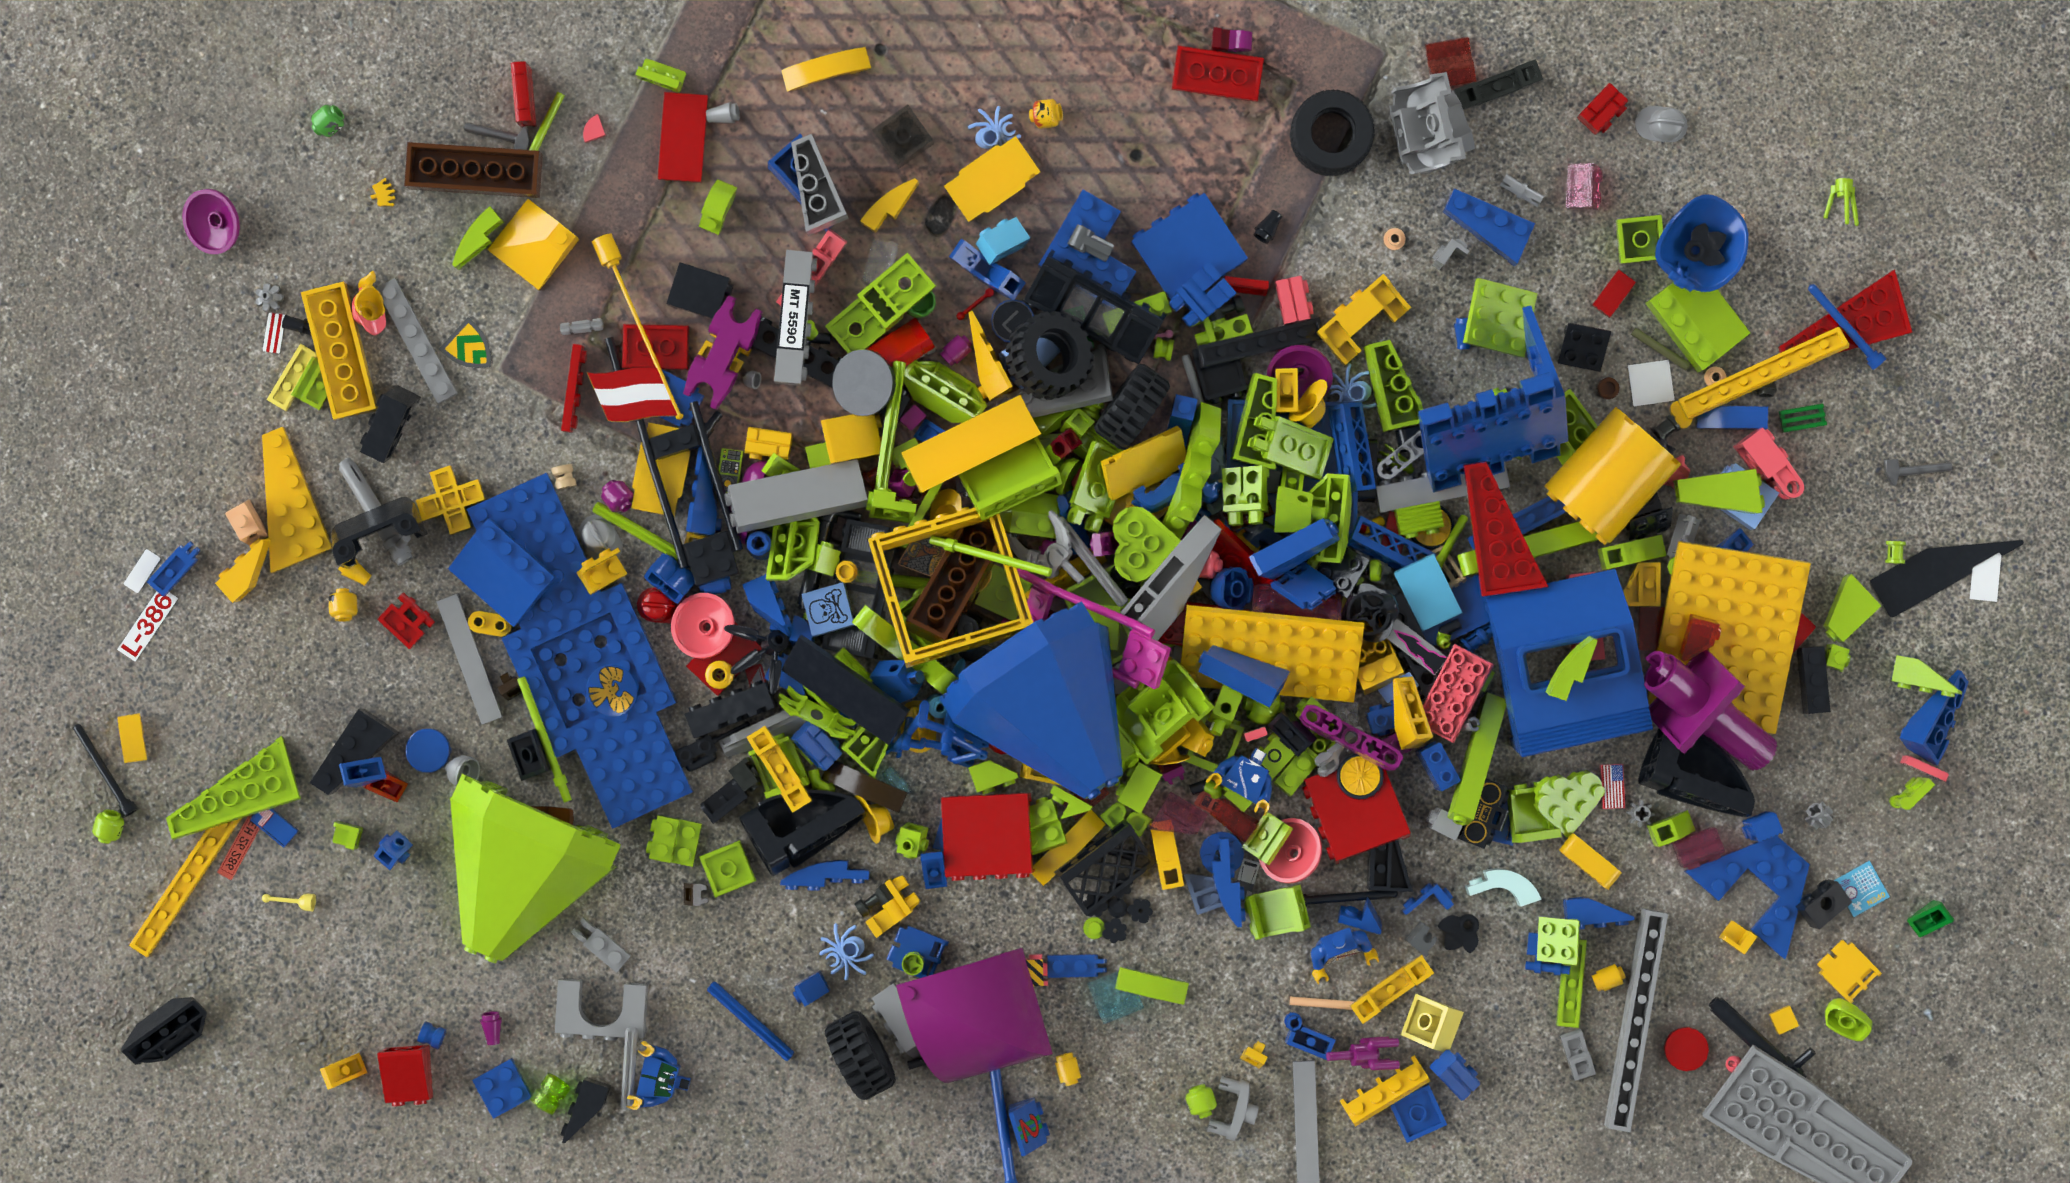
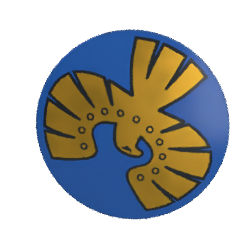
[586,664,637,717]

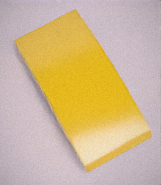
[117,713,147,763]

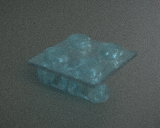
[1087,967,1144,1024]

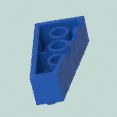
[768,133,834,232]

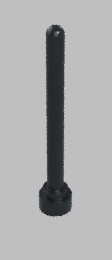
[73,724,138,818]
[1303,891,1398,907]

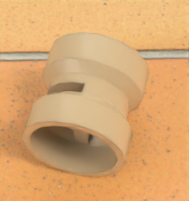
[551,464,577,490]

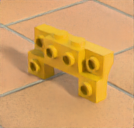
[1316,274,1412,366]

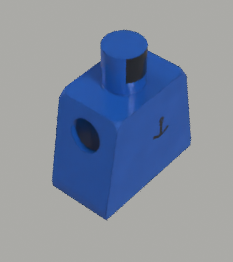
[869,660,925,703]

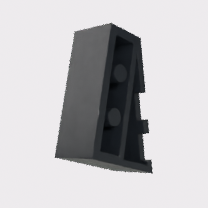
[1367,840,1413,892]

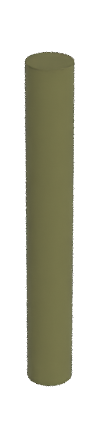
[1631,327,1691,371]

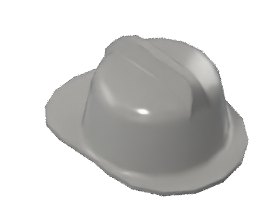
[1635,106,1688,142]
[579,515,623,560]

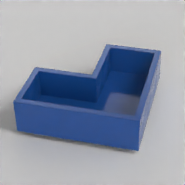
[1038,189,1136,310]

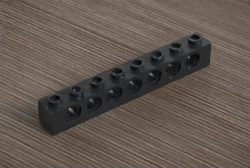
[752,317,911,423]

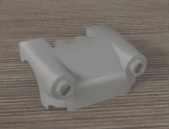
[1389,72,1466,174]

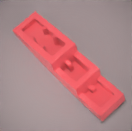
[776,229,847,306]

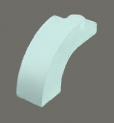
[1465,868,1542,907]

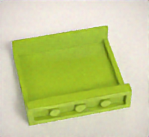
[958,436,1062,521]

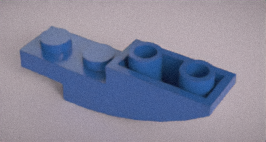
[1211,838,1246,927]
[780,860,870,891]

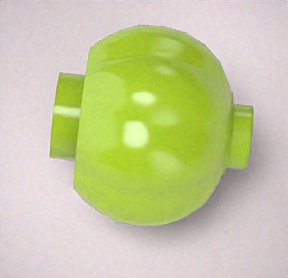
[1242,695,1285,725]

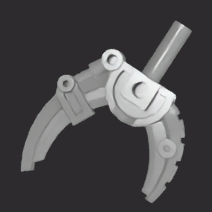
[1007,510,1085,584]

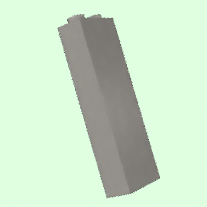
[724,459,868,533]

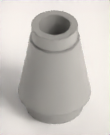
[706,102,740,124]

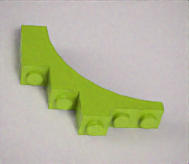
[1162,402,1221,539]

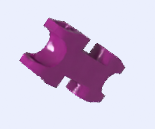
[683,296,763,410]
[1299,705,1403,771]

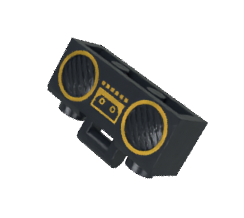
[1457,779,1510,849]

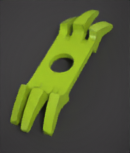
[778,686,856,739]

